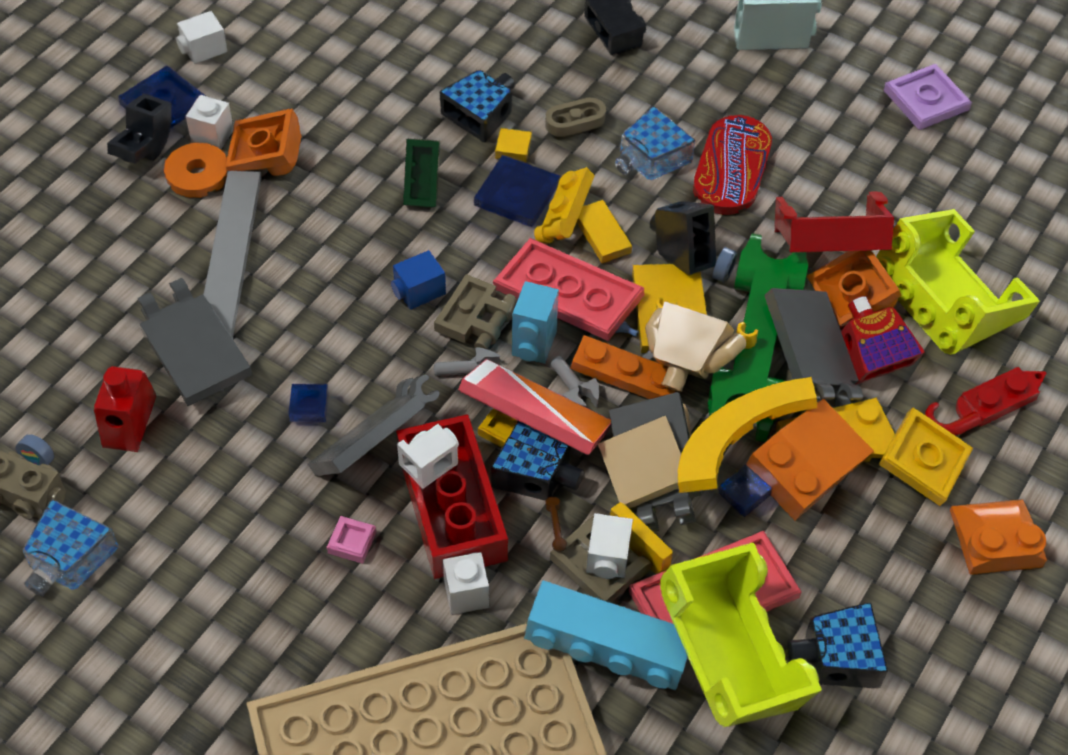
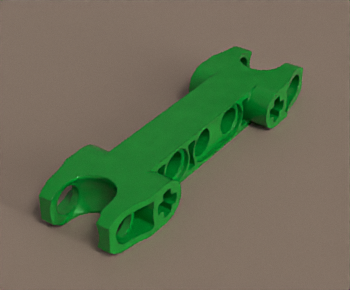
[707,233,808,442]

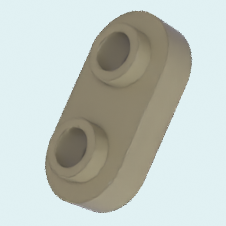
[545,98,606,137]

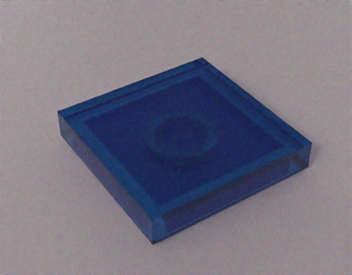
[118,65,207,128]
[474,155,560,227]

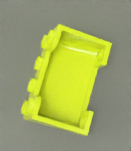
[876,209,1040,355]
[660,542,822,727]

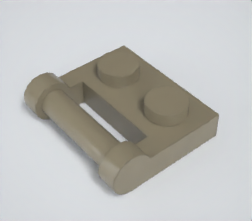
[550,516,652,603]

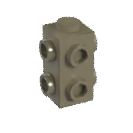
[0,451,66,519]

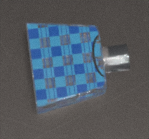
[615,106,695,180]
[23,499,119,596]

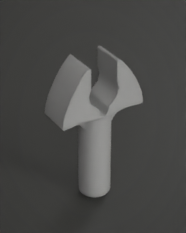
[434,347,500,376]
[551,356,599,408]

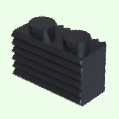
[584,0,646,56]

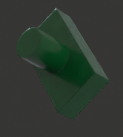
[403,138,441,207]

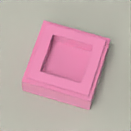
[327,516,377,564]

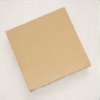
[598,415,681,509]

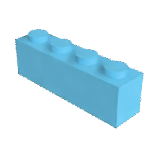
[524,580,687,690]

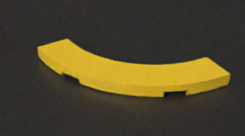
[678,377,817,493]

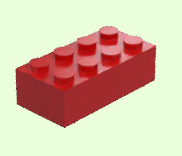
[396,414,508,579]

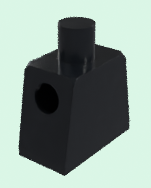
[650,201,717,275]

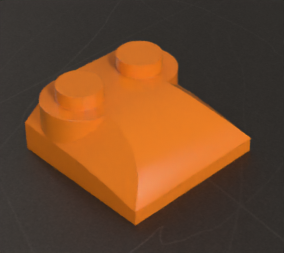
[225,108,301,176]
[806,250,902,329]
[950,499,1047,575]

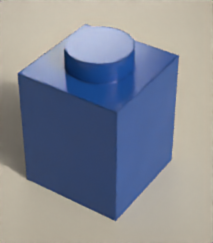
[391,250,446,310]

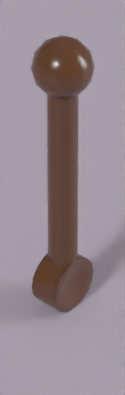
[545,497,567,552]

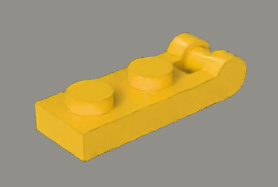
[534,167,595,244]

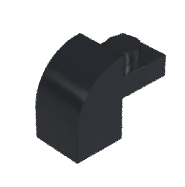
[107,93,171,164]

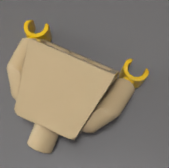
[645,298,758,392]

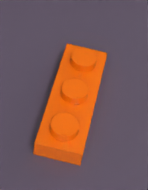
[570,335,675,399]

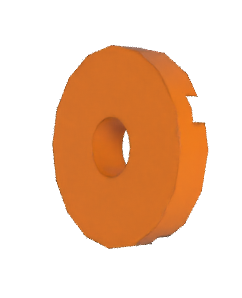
[163,143,228,198]

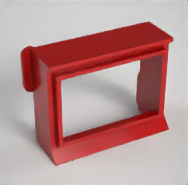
[774,191,894,252]

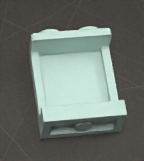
[734,0,821,50]

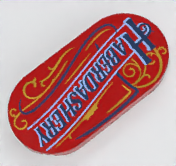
[693,115,772,215]

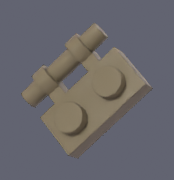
[434,274,517,349]

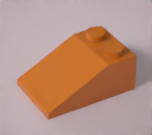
[745,399,874,521]

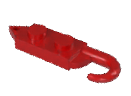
[925,367,1047,436]

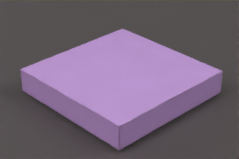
[883,64,972,130]

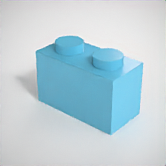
[512,281,559,364]

